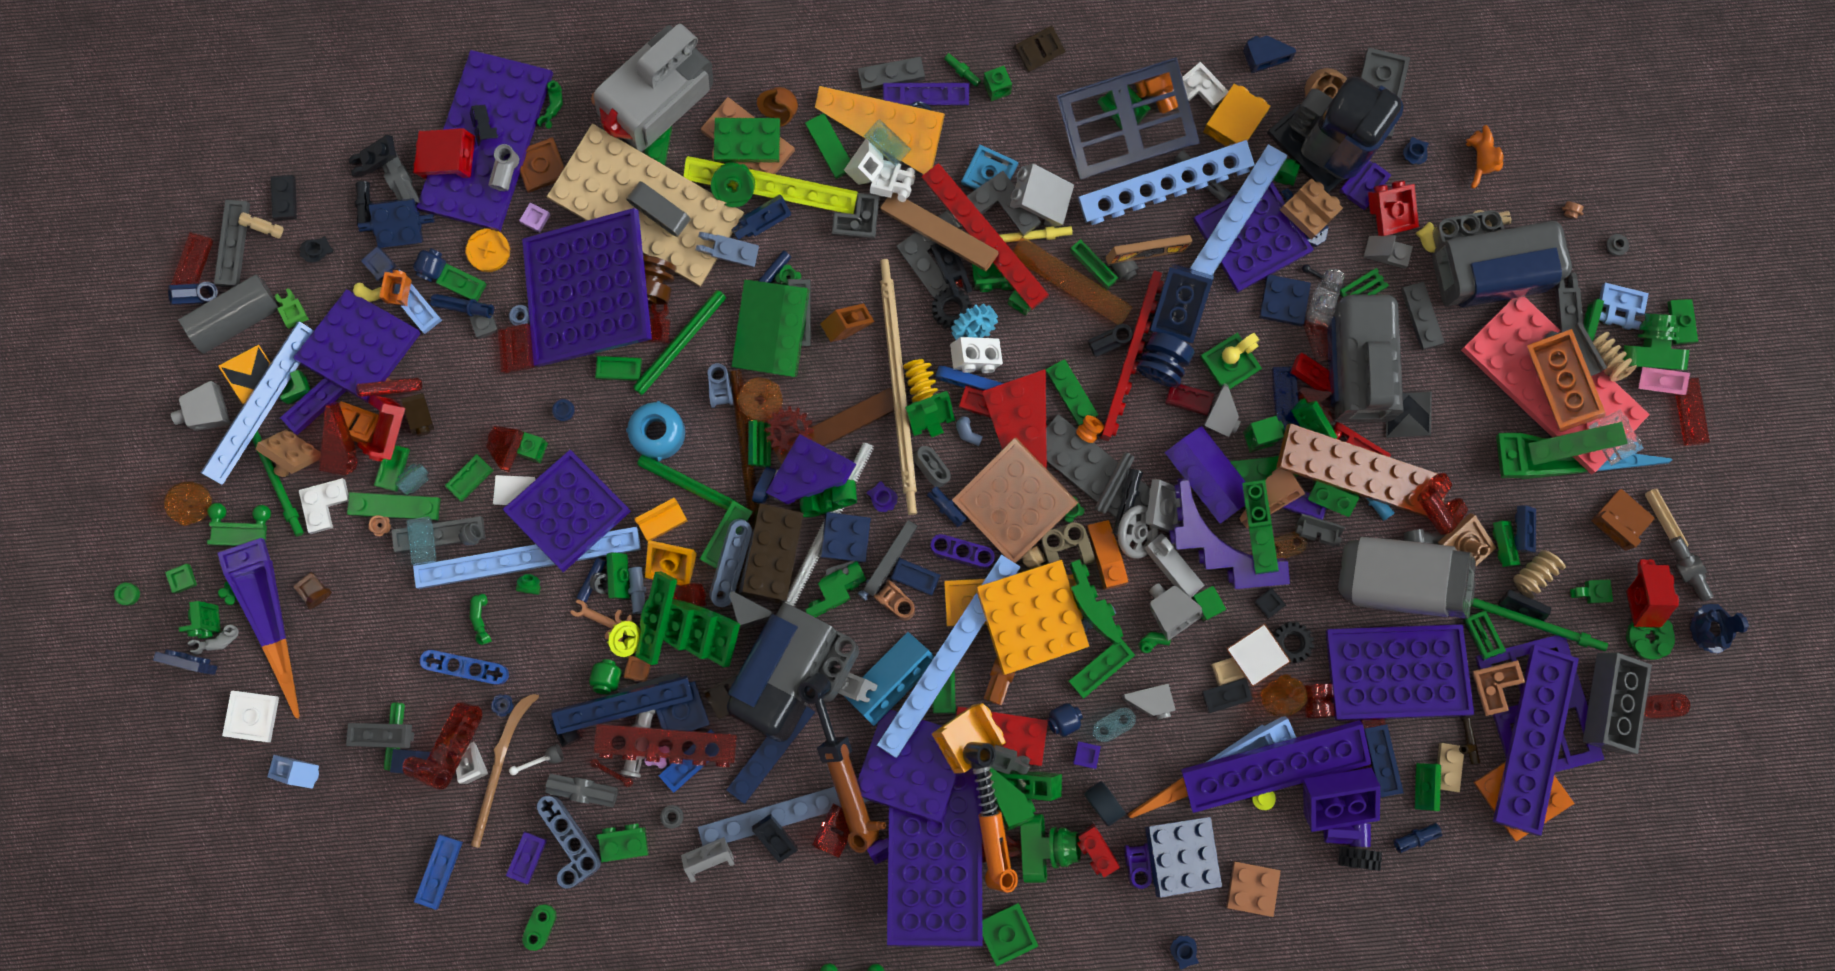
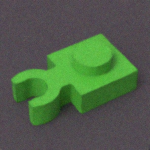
[275,289,309,329]

